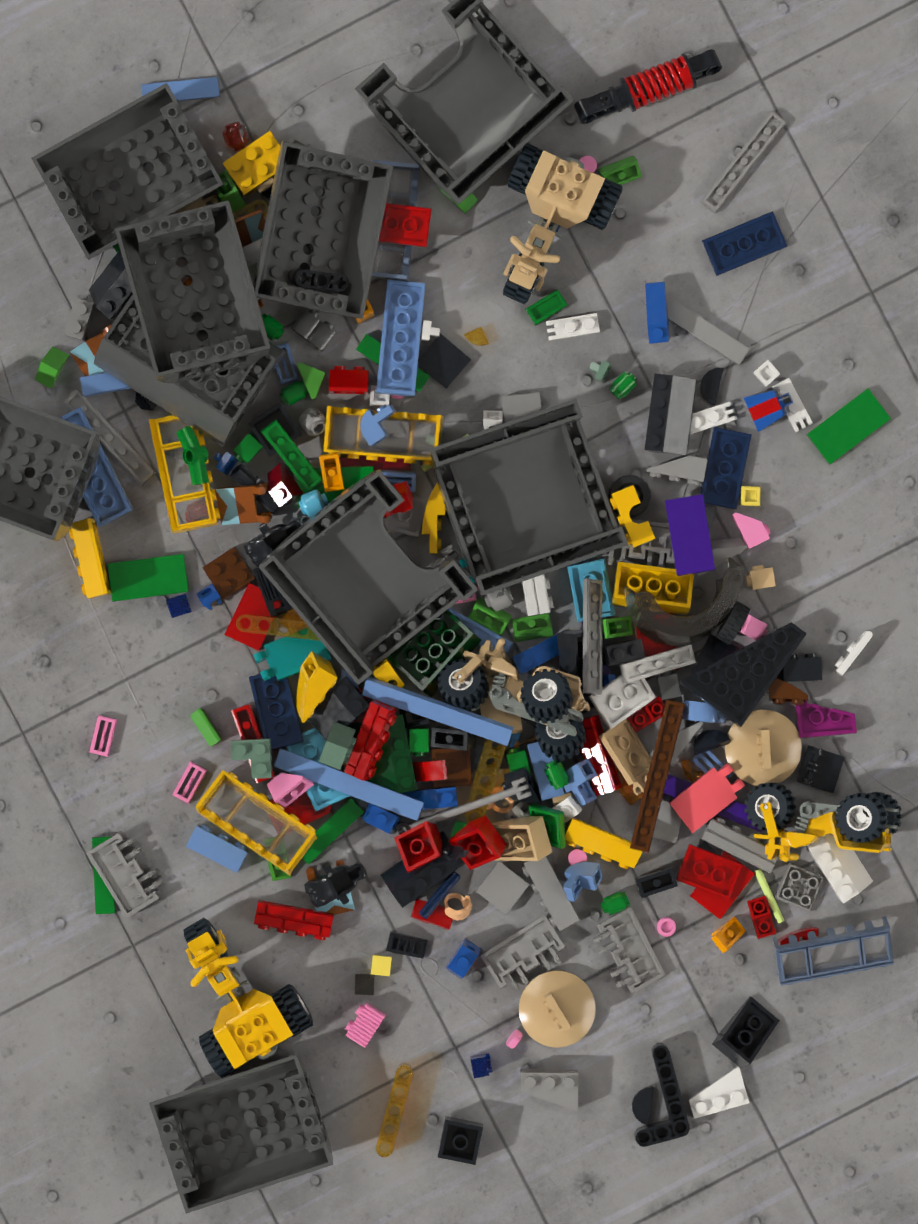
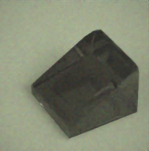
[355,974,375,995]

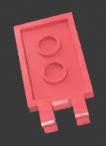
[668,763,745,833]

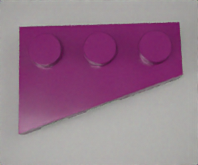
[795,703,857,738]

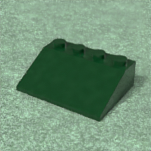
[387,609,482,697]
[349,714,417,801]

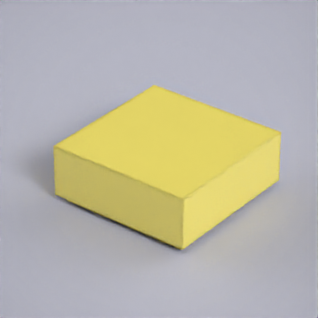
[740,486,761,506]
[371,955,392,976]

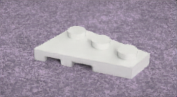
[688,1066,749,1119]

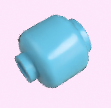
[299,490,329,517]

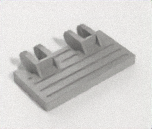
[604,516,675,568]
[86,832,162,918]
[593,907,666,993]
[480,915,566,991]

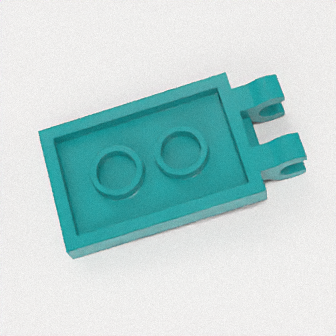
[253,627,332,681]

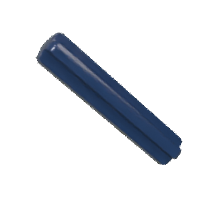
[419,871,461,919]

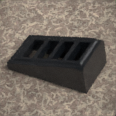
[386,931,428,959]

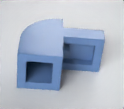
[360,404,396,446]
[682,700,726,723]
[564,759,597,807]
[564,862,603,902]

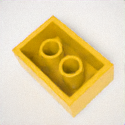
[222,131,280,198]

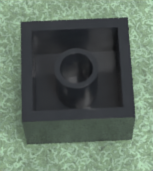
[248,403,302,457]
[438,1116,483,1165]

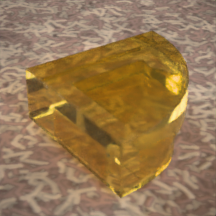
[464,327,489,346]

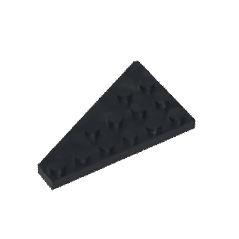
[680,622,807,727]

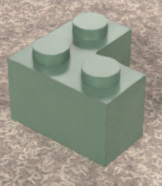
[319,722,356,770]
[231,738,273,779]

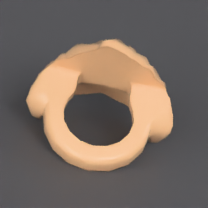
[486,786,514,813]
[444,893,472,921]

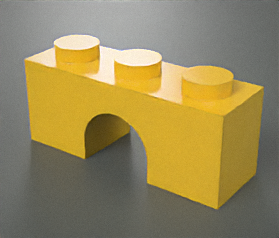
[609,485,656,548]

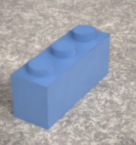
[527,741,565,800]
[186,824,249,873]

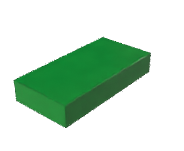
[525,289,568,326]

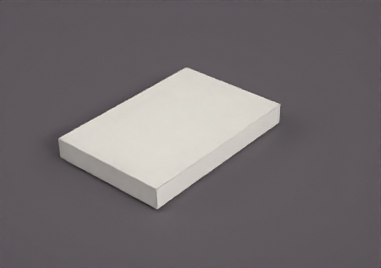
[589,674,656,729]

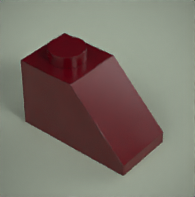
[267,462,303,508]

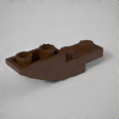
[764,678,808,705]

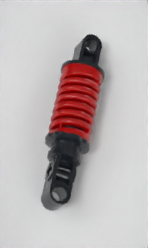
[574,49,722,124]

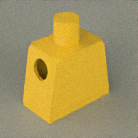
[373,658,405,688]

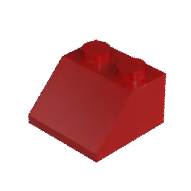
[329,366,369,395]
[449,815,507,870]
[394,821,443,873]

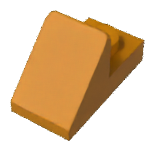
[319,452,344,492]
[711,916,746,953]

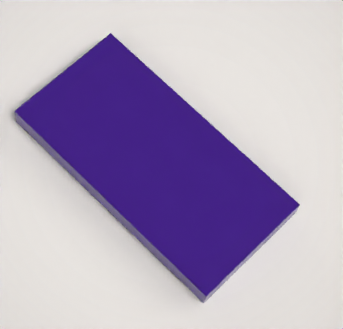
[665,494,715,576]

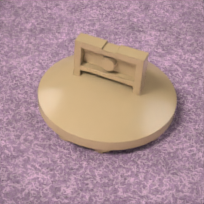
[725,710,802,786]
[519,970,596,1048]

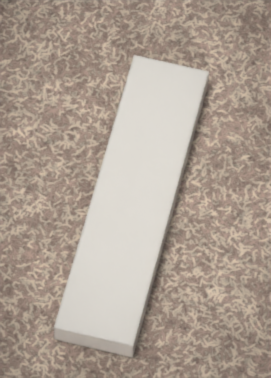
[619,644,696,684]

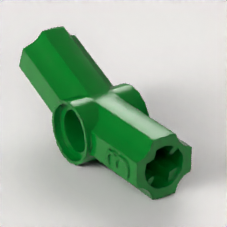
[176,426,209,485]

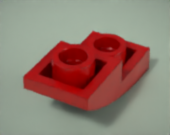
[627,696,665,733]
[412,760,447,782]
[747,896,776,940]
[411,899,453,930]
[778,927,819,945]

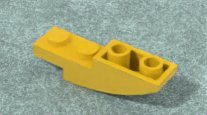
[422,482,447,554]

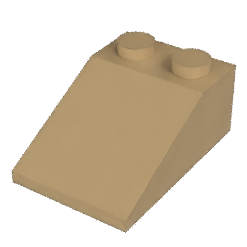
[492,816,552,861]

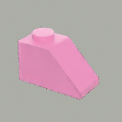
[731,513,771,549]
[738,614,768,641]
[267,773,314,807]

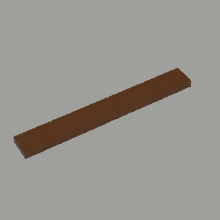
[630,700,685,853]

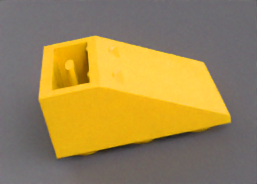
[295,651,337,723]

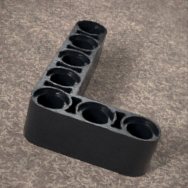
[634,1043,690,1147]

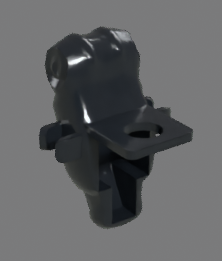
[244,521,301,568]
[304,862,367,908]

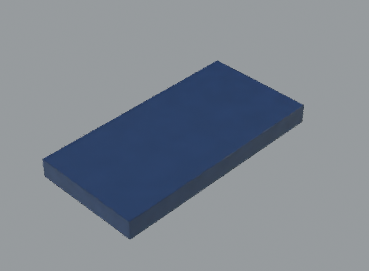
[702,211,787,276]
[700,427,752,510]
[249,674,304,750]

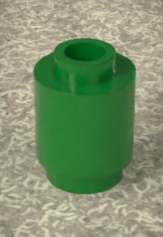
[262,313,284,341]
[609,372,637,400]
[279,381,309,406]
[544,760,569,790]
[600,891,630,916]

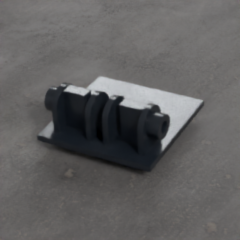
[797,745,845,793]

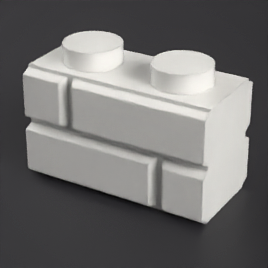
[522,574,554,616]

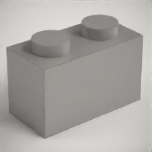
[64,298,96,342]

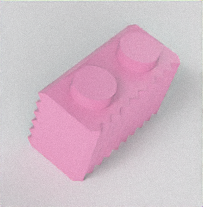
[345,1002,386,1048]

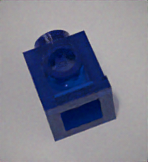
[166,594,192,618]
[470,1053,493,1078]

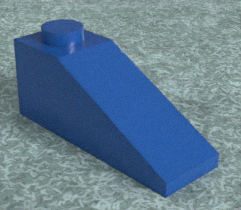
[645,281,670,344]
[512,631,564,674]
[401,786,458,810]

